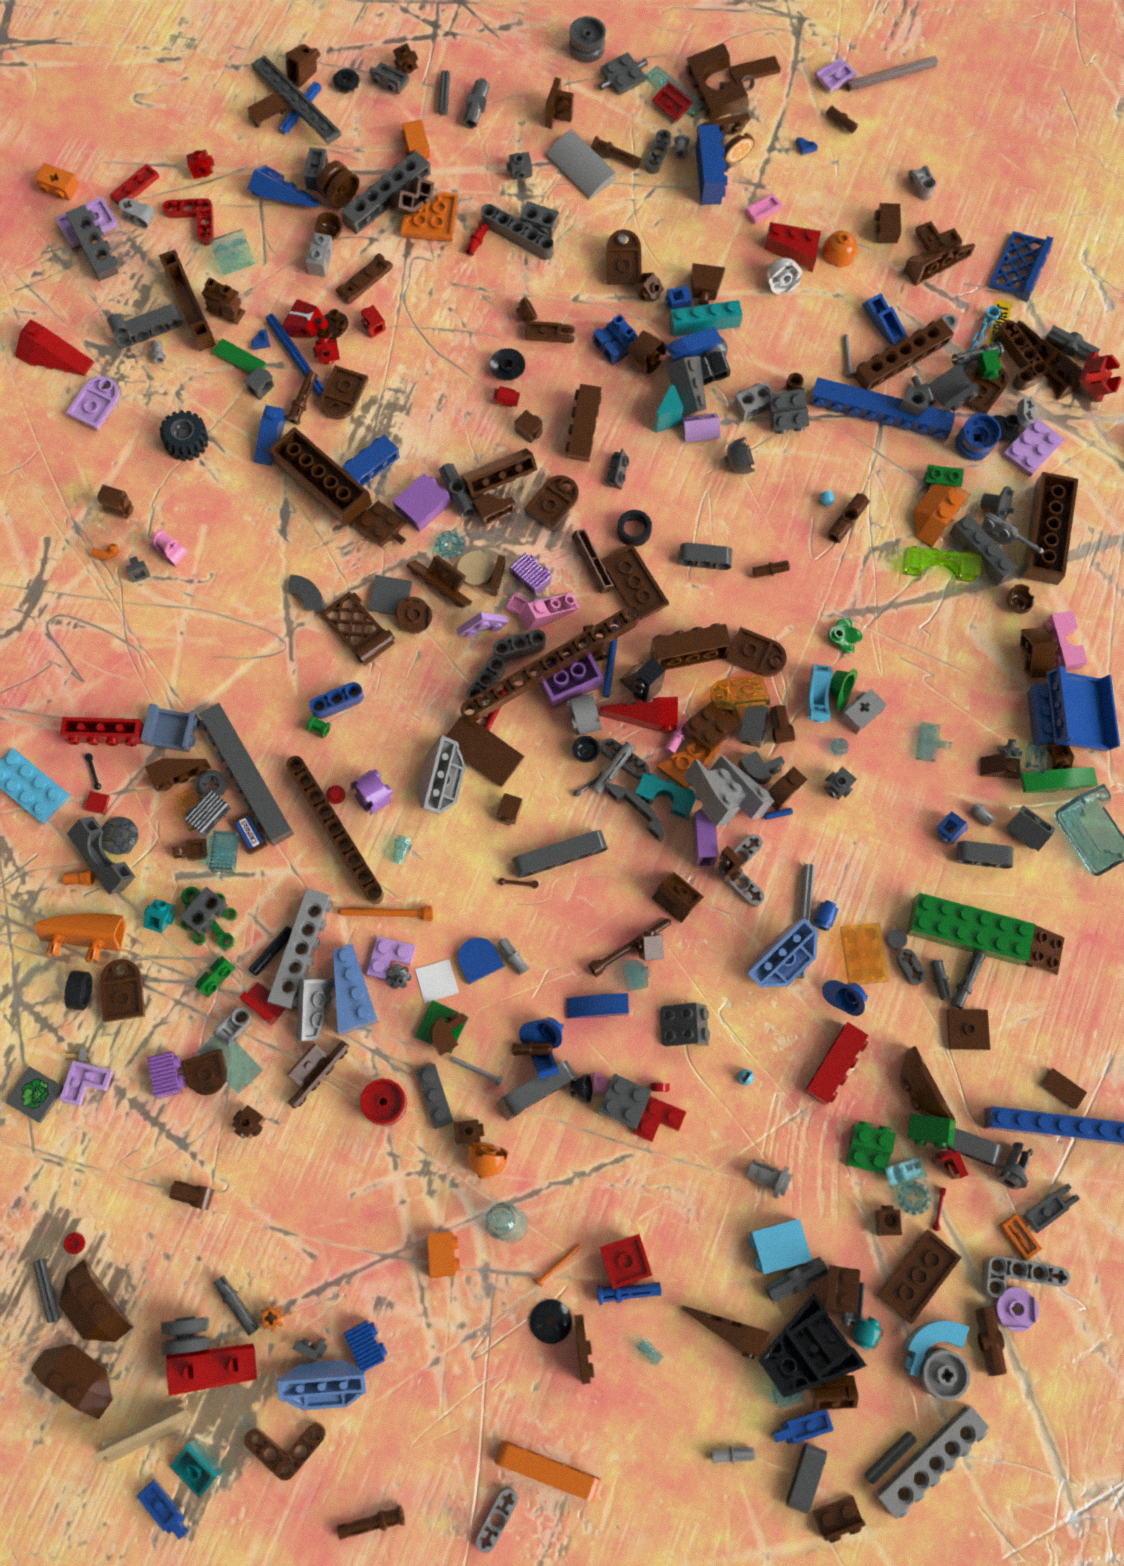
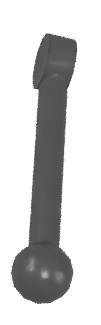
[573,772,602,797]

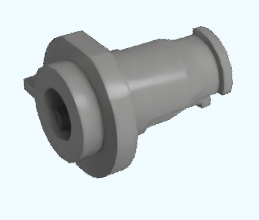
[746,1159,793,1199]

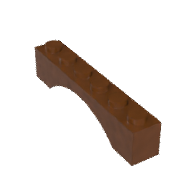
[159,249,216,351]

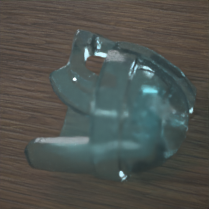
[485,1203,528,1244]

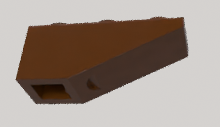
[145,758,211,792]

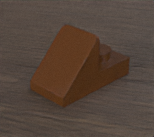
[980,753,1020,779]

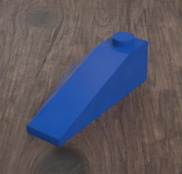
[247,165,321,208]

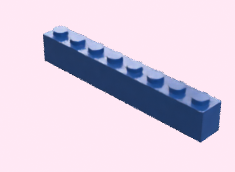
[810,377,956,440]
[985,1106,1124,1146]

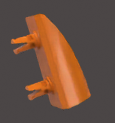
[35,913,126,964]

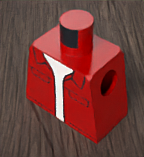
[282,299,328,338]

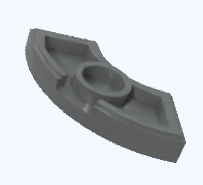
[288,575,325,611]

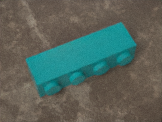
[669,300,743,337]

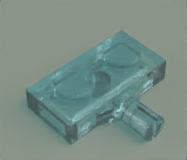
[916,722,952,762]

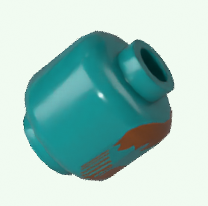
[852,1316,884,1351]

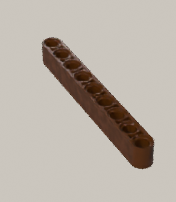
[286,756,384,904]

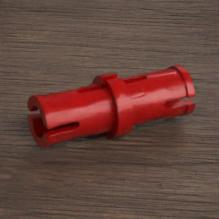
[464,222,489,257]

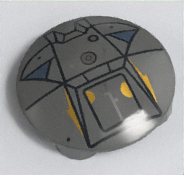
[102,817,138,855]

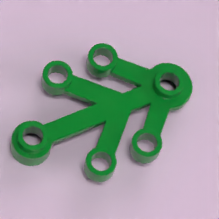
[181,887,238,950]

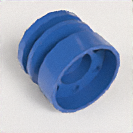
[955,413,1001,461]

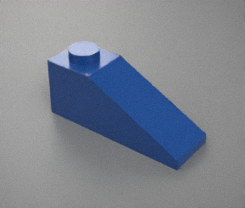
[666,327,723,362]
[254,405,286,466]

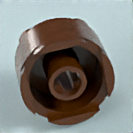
[627,330,666,374]

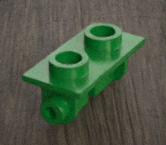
[924,465,964,487]
[195,956,235,998]

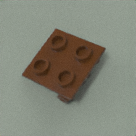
[1025,925,1065,975]

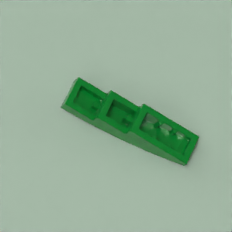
[1020,767,1098,793]

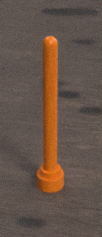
[338,905,433,921]

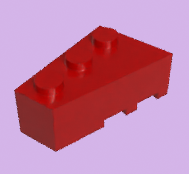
[765,222,821,272]

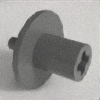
[981,486,1014,521]

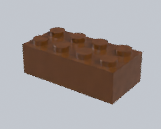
[650,623,731,670]

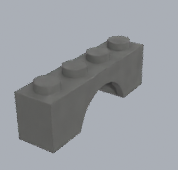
[949,514,1017,586]
[67,816,135,895]

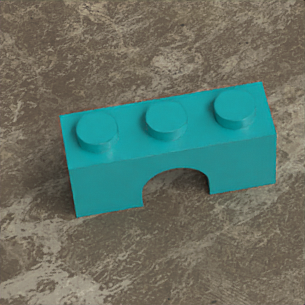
[635,773,696,820]

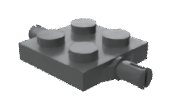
[598,52,648,96]

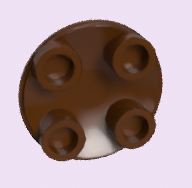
[316,309,348,339]

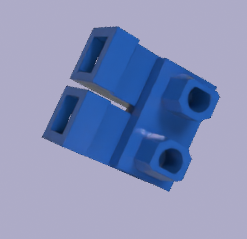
[592,314,638,366]

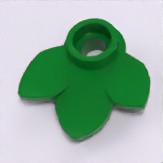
[828,618,863,653]

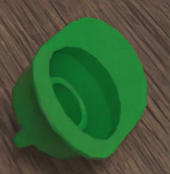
[829,669,858,712]

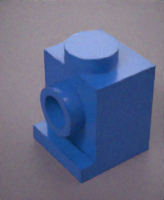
[664,285,692,310]
[936,811,968,844]

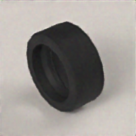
[617,510,652,547]
[64,971,92,1010]

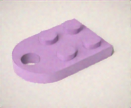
[66,376,120,431]

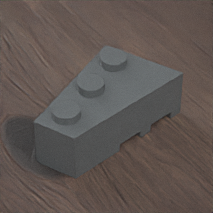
[666,356,707,417]

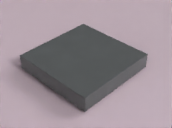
[368,575,412,615]

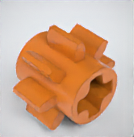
[258,1304,286,1332]

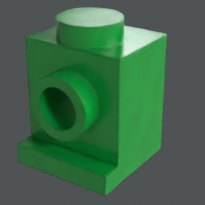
[977,349,1001,380]

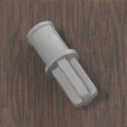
[498,938,529,975]
[711,1445,755,1464]

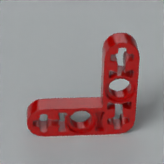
[162,198,214,246]

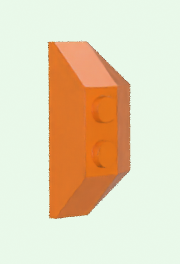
[913,484,971,548]

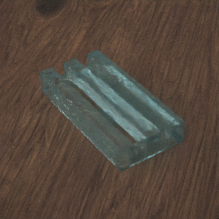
[1025,742,1048,774]

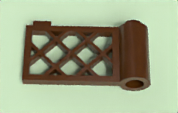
[320,592,395,666]

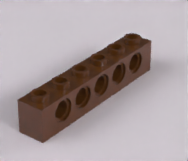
[854,318,954,391]

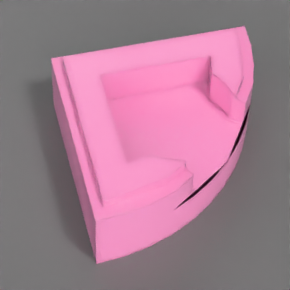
[592,1072,609,1094]

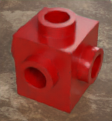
[187,149,215,179]
[313,337,340,365]

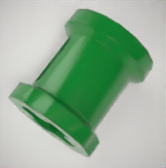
[306,715,331,739]

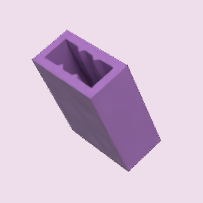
[393,473,450,532]
[692,809,718,866]

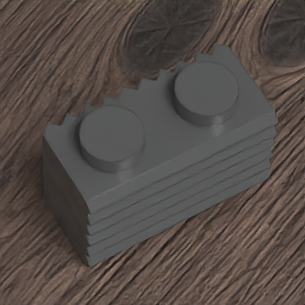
[184,790,231,837]

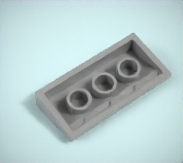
[546,129,616,200]

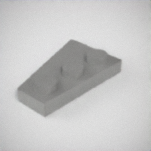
[297,978,335,1041]

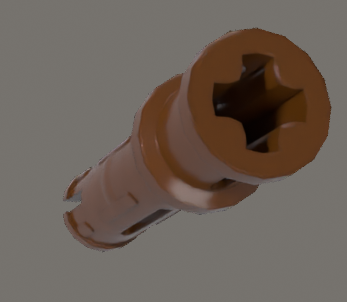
[591,136,642,169]
[285,370,318,425]
[337,1504,405,1540]

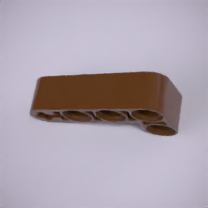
[997,320,1048,391]

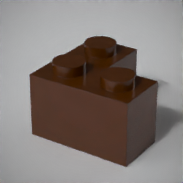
[1020,628,1058,678]

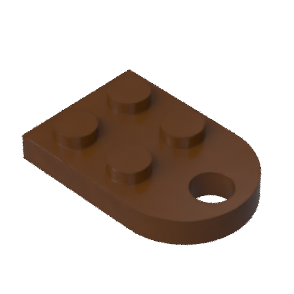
[696,113,750,137]
[606,229,642,285]
[320,365,369,419]
[965,366,1008,414]
[524,475,579,531]
[726,627,787,677]
[681,701,740,754]
[100,959,145,1023]
[574,1314,594,1384]

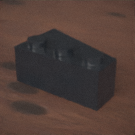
[619,658,666,703]

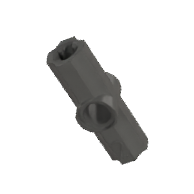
[463,78,490,129]
[1045,325,1100,360]
[439,463,475,517]
[764,1257,829,1303]

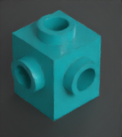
[143,899,175,933]

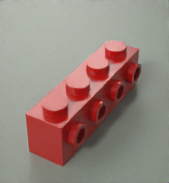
[60,717,144,747]

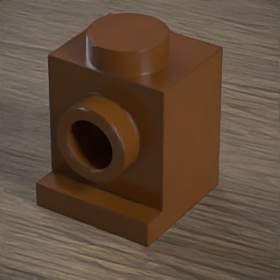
[453,1119,484,1144]

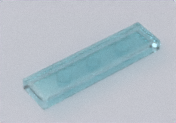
[646,65,704,118]

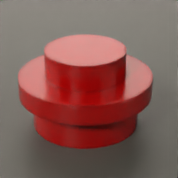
[326,785,346,804]
[64,1233,86,1254]

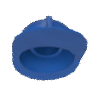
[822,980,868,1016]
[519,1017,564,1049]

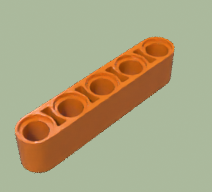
[494,1440,601,1502]

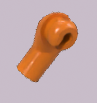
[91,543,119,561]

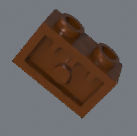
[719,846,744,883]
[812,1495,866,1543]

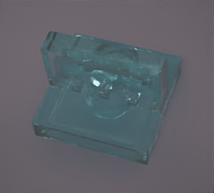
[209,229,255,275]

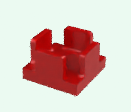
[1079,351,1122,402]
[599,1234,653,1289]

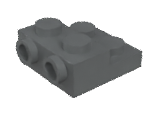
[769,388,809,434]

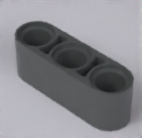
[679,543,733,570]
[493,629,546,662]
[467,656,505,705]
[957,841,1014,869]
[946,1128,1002,1167]
[786,1443,827,1515]

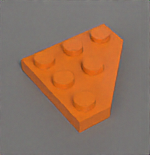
[401,192,459,242]

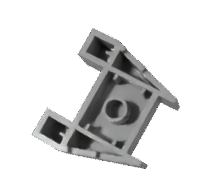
[684,755,774,827]

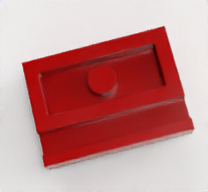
[652,81,693,122]

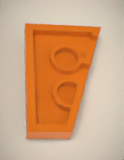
[656,742,721,788]

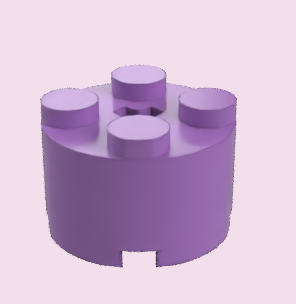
[350,769,393,815]

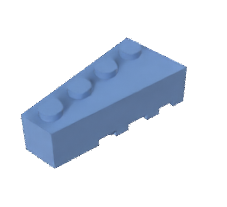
[333,944,379,1036]

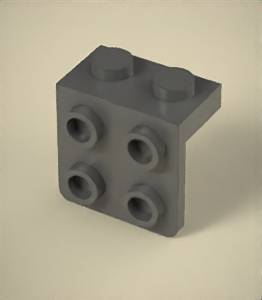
[929,365,979,412]
[660,1003,710,1047]

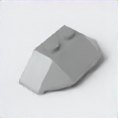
[417,735,466,814]

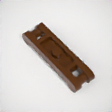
[336,253,393,304]

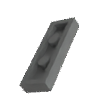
[416,1063,454,1129]

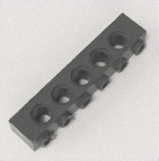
[341,151,431,234]

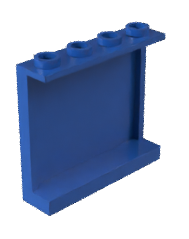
[1046,666,1120,752]

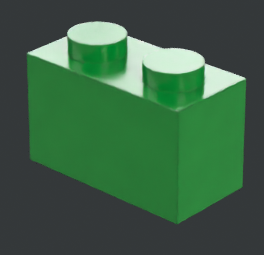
[907,1114,956,1149]

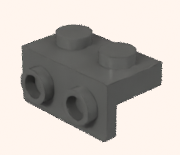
[369,62,409,94]

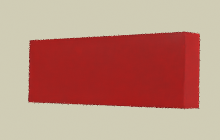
[109,164,160,205]

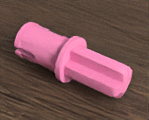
[664,719,688,755]

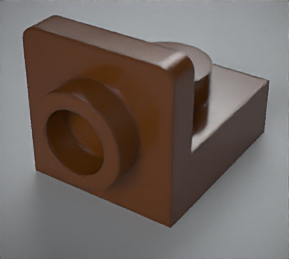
[1047,742,1074,770]

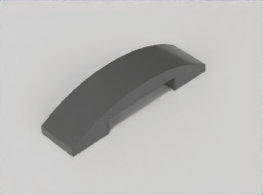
[605,783,665,842]

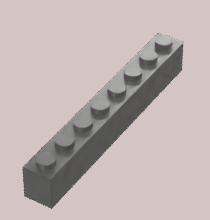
[199,703,294,845]

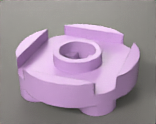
[995,1287,1039,1332]

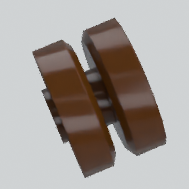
[316,160,360,208]

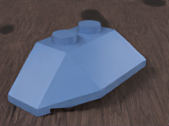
[747,917,818,987]
[277,1360,366,1410]

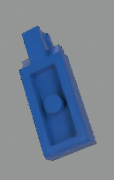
[772,1410,834,1444]
[137,1479,189,1540]

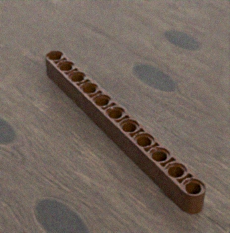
[460,606,640,723]

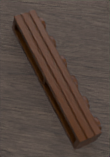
[571,528,614,594]

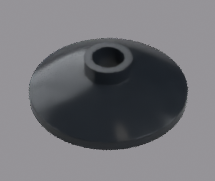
[490,348,525,380]
[530,1299,572,1344]

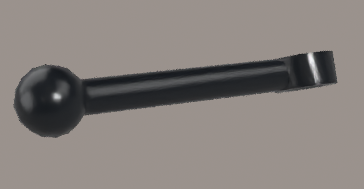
[85,753,102,790]

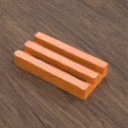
[999,1213,1042,1261]

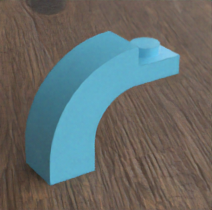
[807,664,833,723]
[903,1320,969,1377]

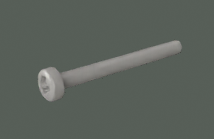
[844,334,855,377]
[451,1057,503,1086]

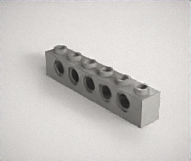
[267,888,333,1011]
[874,1404,990,1519]

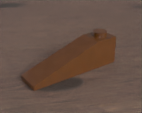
[904,243,975,286]
[681,1305,770,1359]

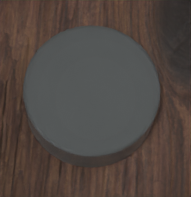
[886,929,907,950]

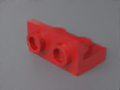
[932,1149,969,1179]

